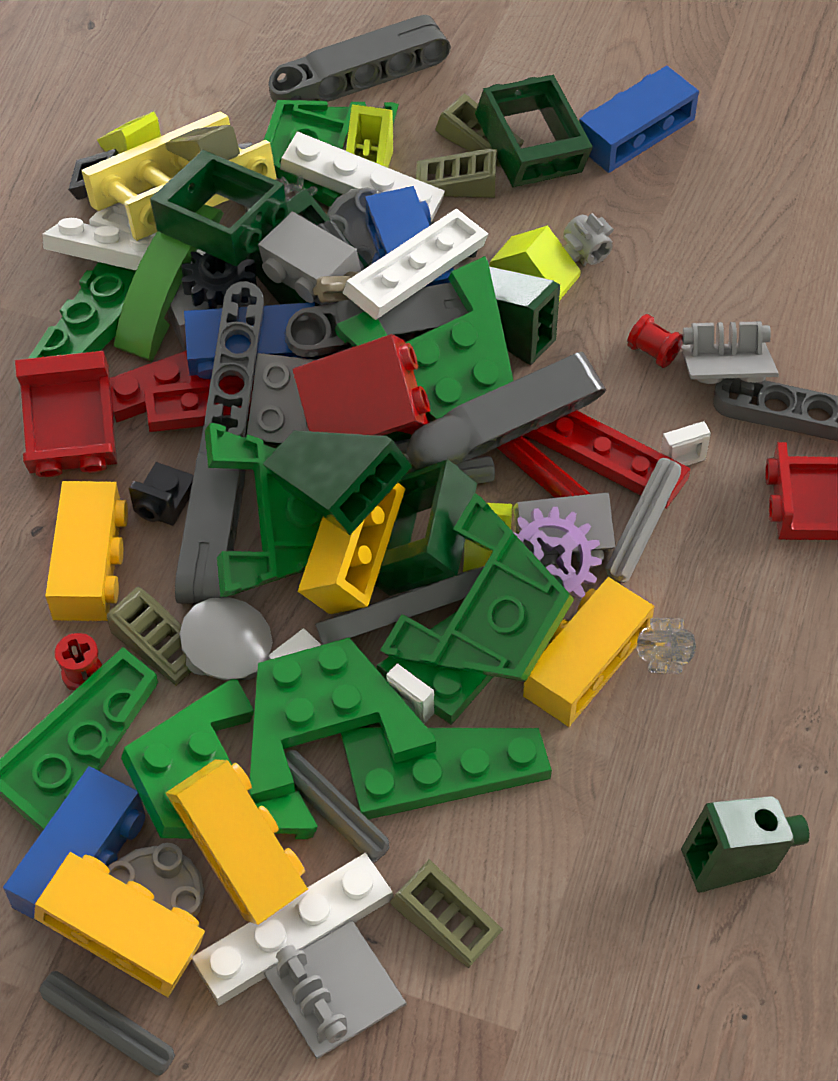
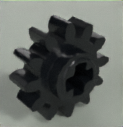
[181,251,257,309]

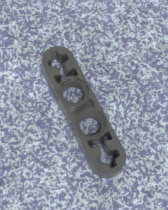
[205,281,264,437]
[713,378,838,441]
[315,566,484,645]

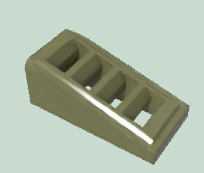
[435,93,524,167]
[165,125,240,161]
[416,149,497,198]
[107,587,192,686]
[389,859,503,968]

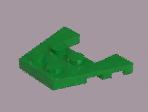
[263,100,399,207]
[334,256,514,422]
[205,423,323,597]
[380,493,574,682]
[249,637,436,803]
[121,679,318,839]

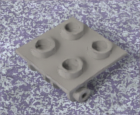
[681,321,779,384]
[247,353,315,444]
[264,920,407,1059]

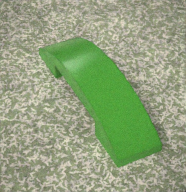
[114,204,224,362]

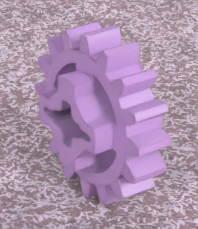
[514,506,602,599]

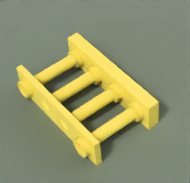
[81,111,277,241]

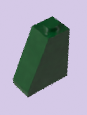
[490,267,560,365]
[263,430,412,535]

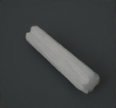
[606,458,681,583]

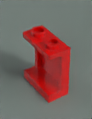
[292,334,430,436]
[15,351,117,477]
[765,442,838,540]

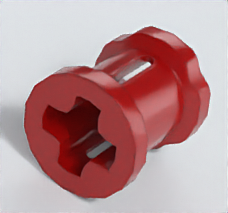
[627,314,683,368]
[55,633,102,690]

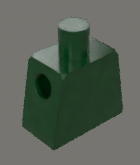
[681,796,810,893]

